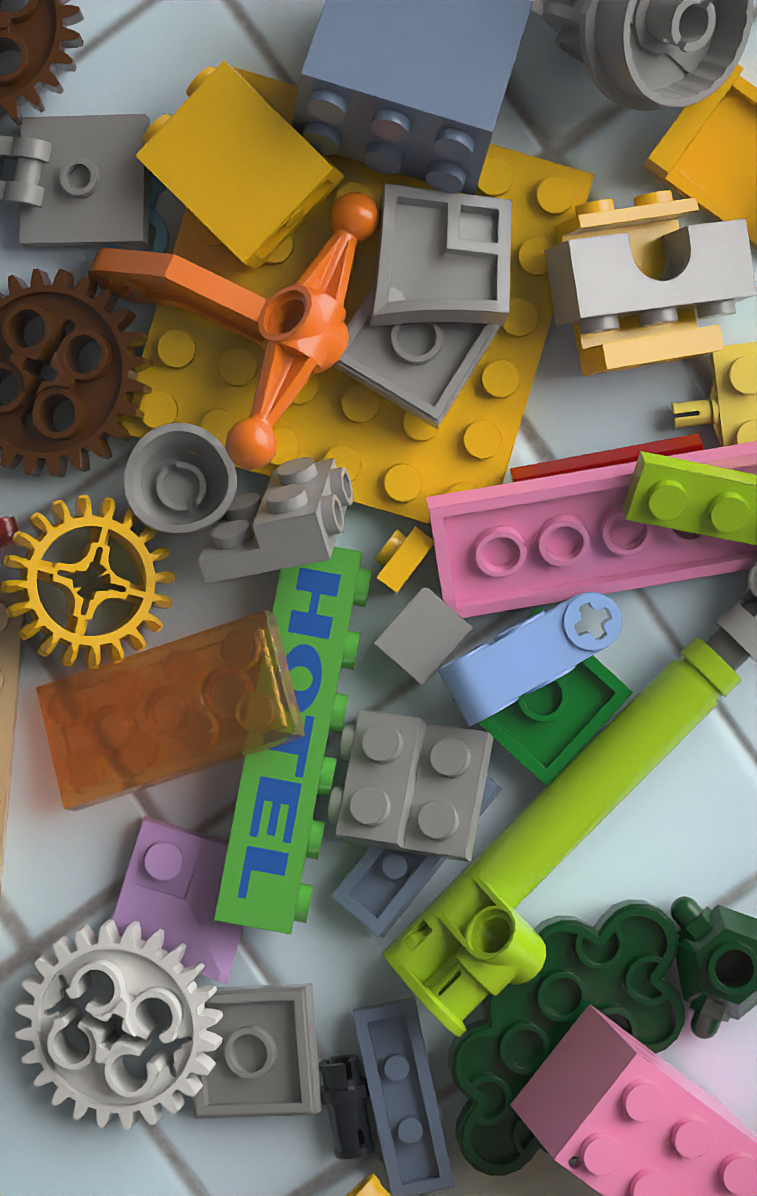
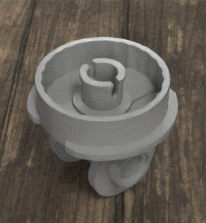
[542,0,753,111]

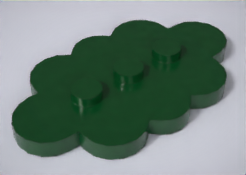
[448,899,685,1176]

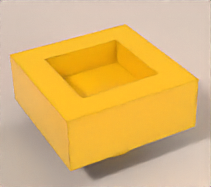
[374,526,434,593]

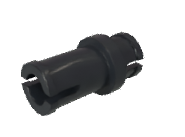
[319,1054,375,1159]

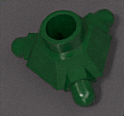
[670,896,757,1039]

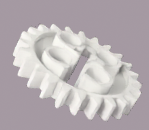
[15,920,223,1130]

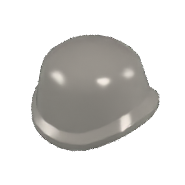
[124,423,237,535]

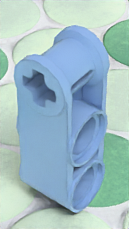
[437,592,622,726]

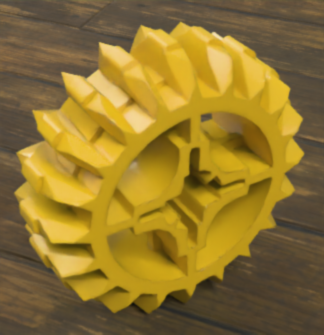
[0,495,175,669]

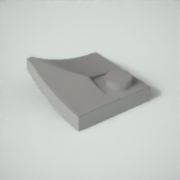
[370,184,512,326]

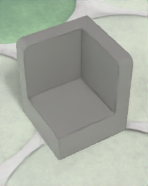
[374,588,473,685]

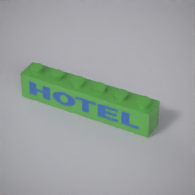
[214,547,372,935]

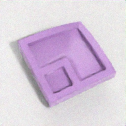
[111,816,244,984]

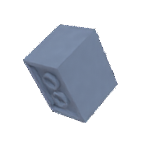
[292,0,533,195]

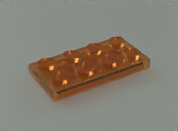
[36,610,305,811]

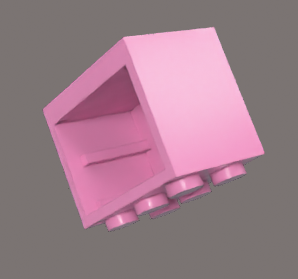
[511,1004,757,1196]

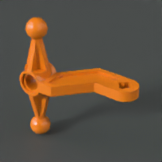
[87,192,380,470]

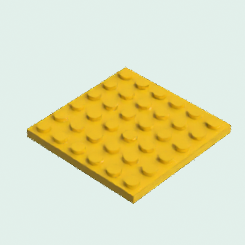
[122,67,595,525]

